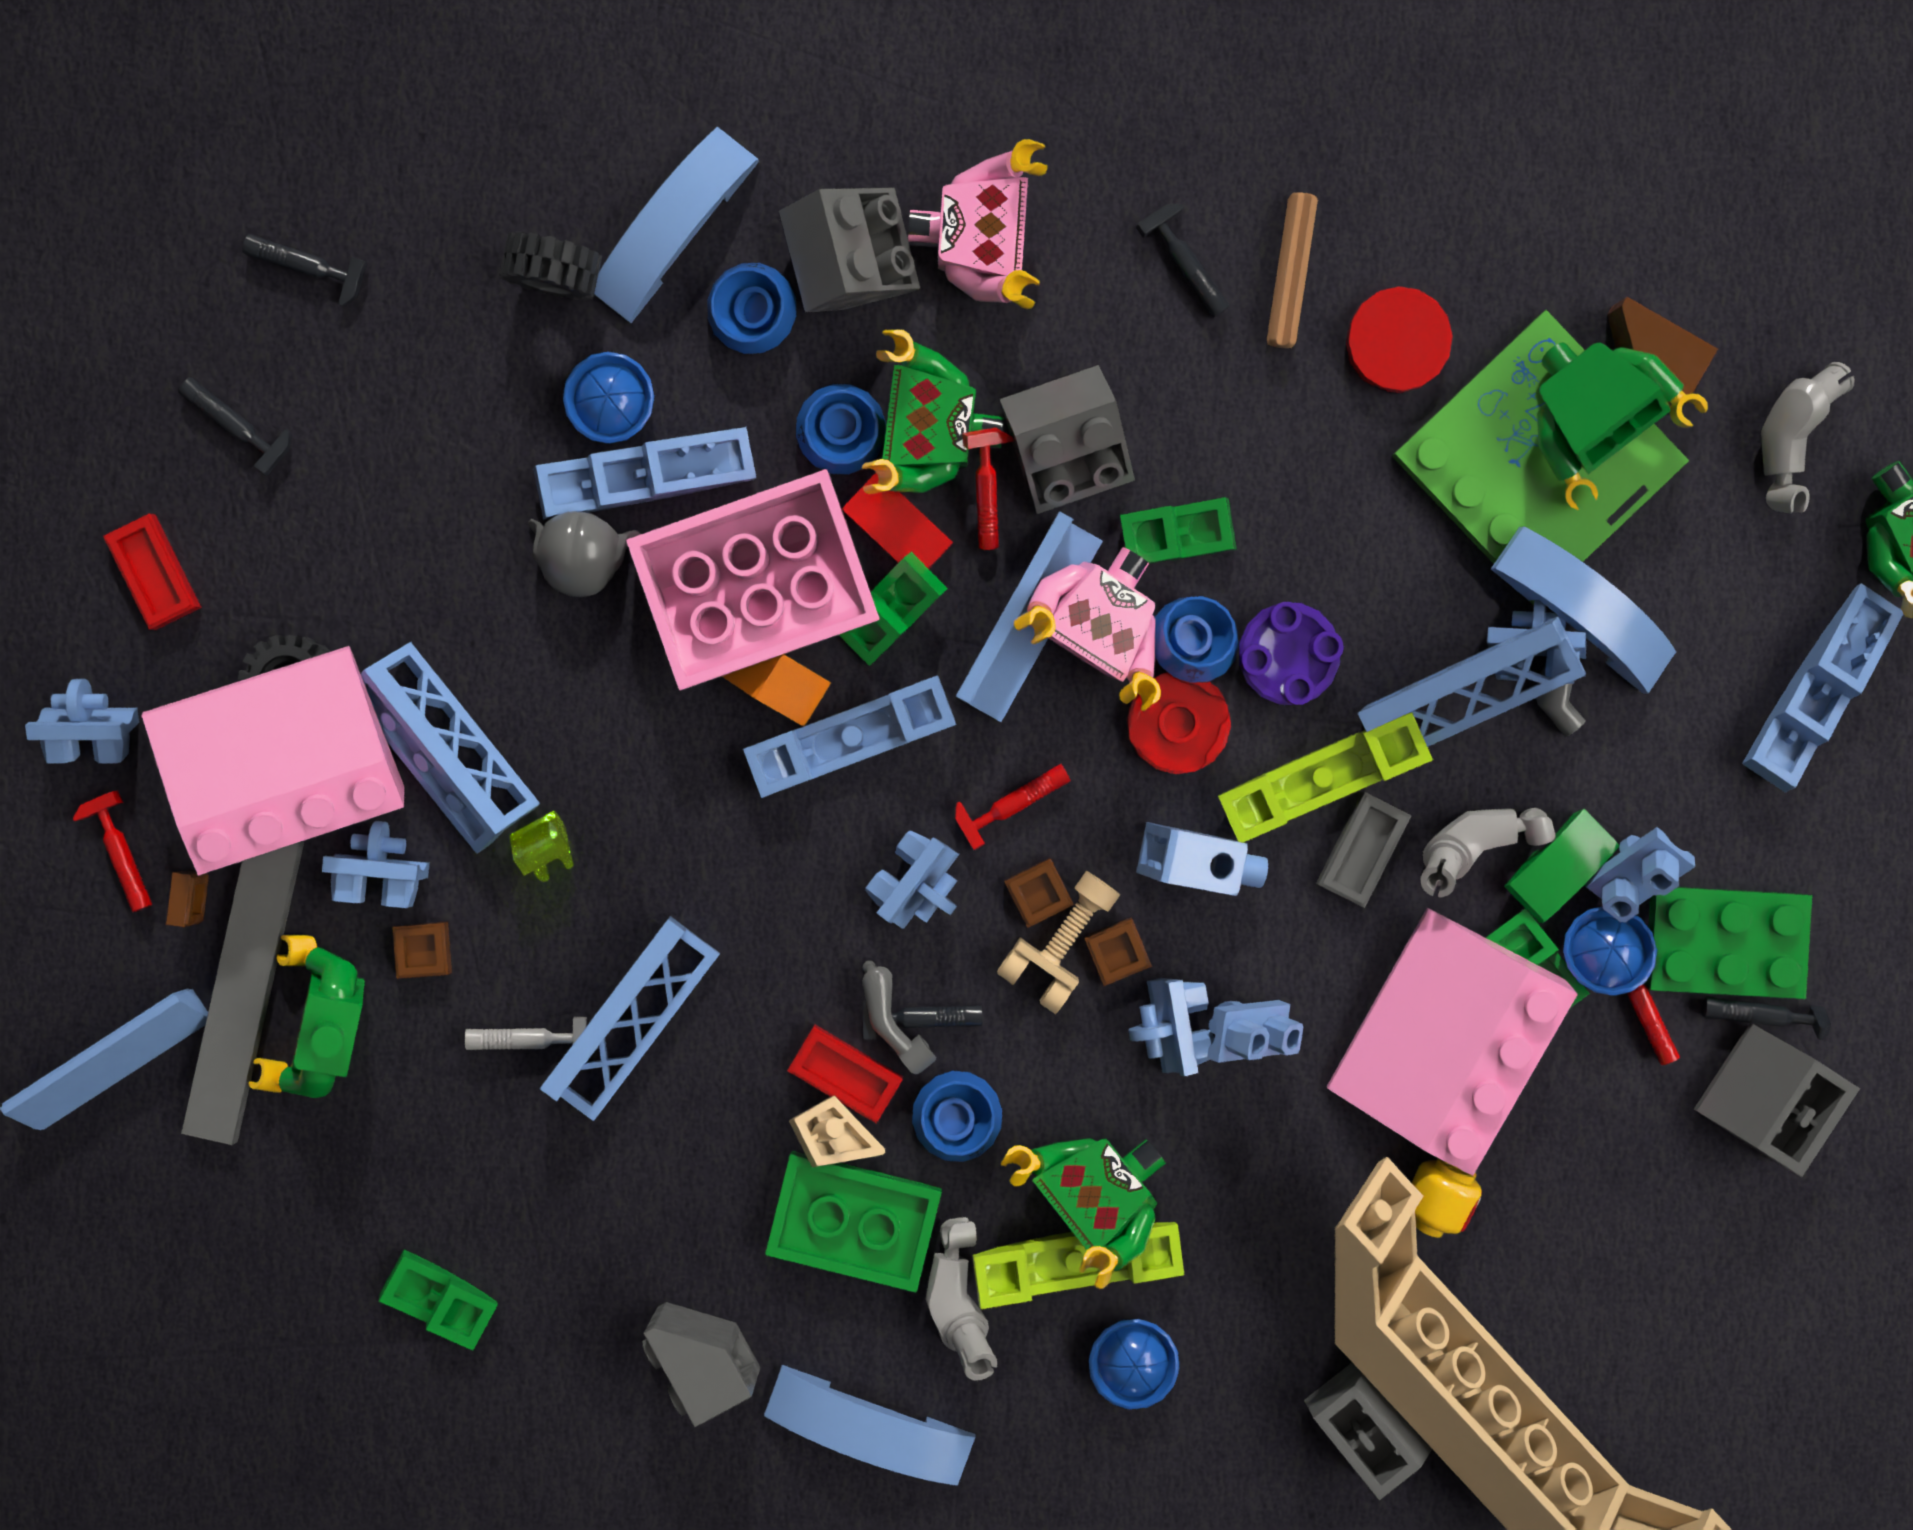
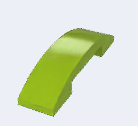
[1218,712,1433,843]
[972,1222,1184,1309]

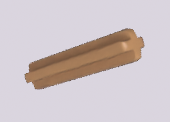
[1267,193,1318,348]

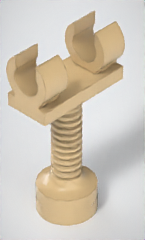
[997,871,1120,1014]

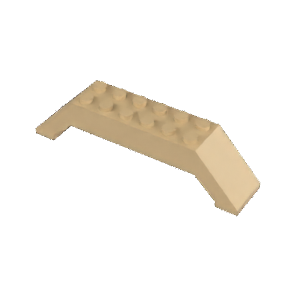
[1335,1157,1732,1530]

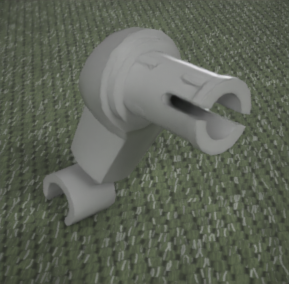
[1761,362,1855,514]
[1421,808,1556,897]
[926,1217,998,1380]

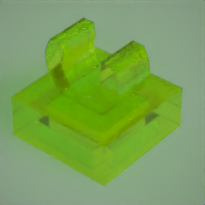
[510,811,573,882]

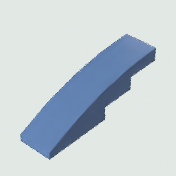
[533,427,756,520]
[1742,583,1903,792]

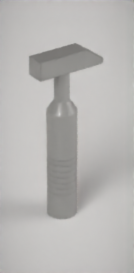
[465,1017,587,1050]

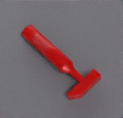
[962,427,1014,550]
[955,764,1071,851]
[73,791,153,912]
[1627,984,1680,1065]

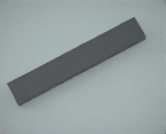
[181,841,305,1145]

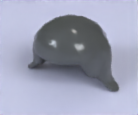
[528,511,641,597]

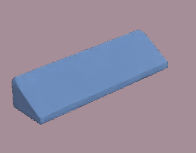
[0,988,208,1130]

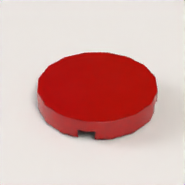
[1346,286,1453,393]
[1126,673,1231,774]

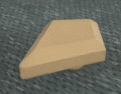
[789,1096,885,1168]

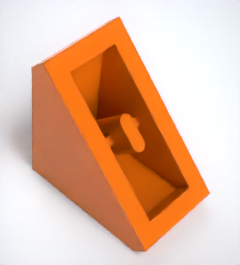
[722,654,831,727]

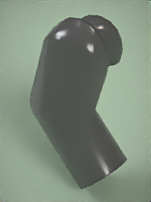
[1536,665,1586,737]

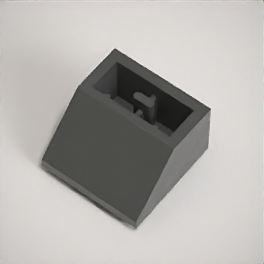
[779,188,920,313]
[1000,365,1135,514]
[1693,1023,1860,1177]
[643,1302,760,1427]
[1304,1362,1432,1501]

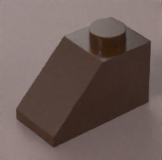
[1607,297,1718,408]

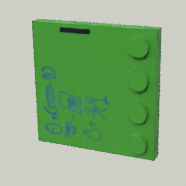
[1392,310,1689,605]

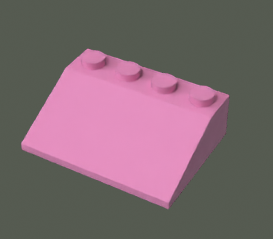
[626,469,880,691]
[142,646,404,875]
[1327,908,1578,1176]

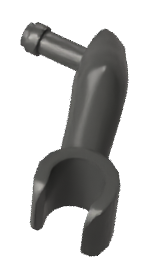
[862,961,936,1074]

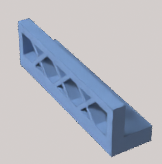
[956,511,1103,722]
[1358,616,1586,747]
[361,642,540,853]
[540,916,720,1121]

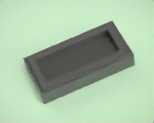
[1316,792,1411,908]

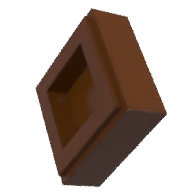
[1004,858,1074,928]
[166,870,209,927]
[1084,917,1152,986]
[393,922,452,979]

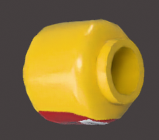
[1412,1158,1482,1238]

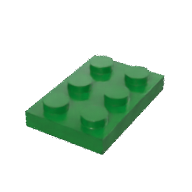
[1645,887,1812,999]
[765,1151,942,1293]

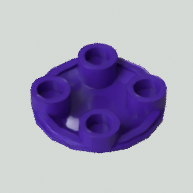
[1239,602,1343,705]

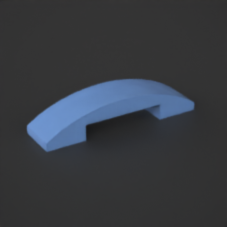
[594,127,759,323]
[1491,526,1676,694]
[743,675,957,798]
[764,1365,975,1486]

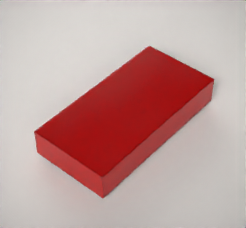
[842,473,953,569]
[103,513,201,630]
[788,1024,903,1123]

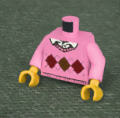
[908,139,1047,309]
[1014,547,1161,711]

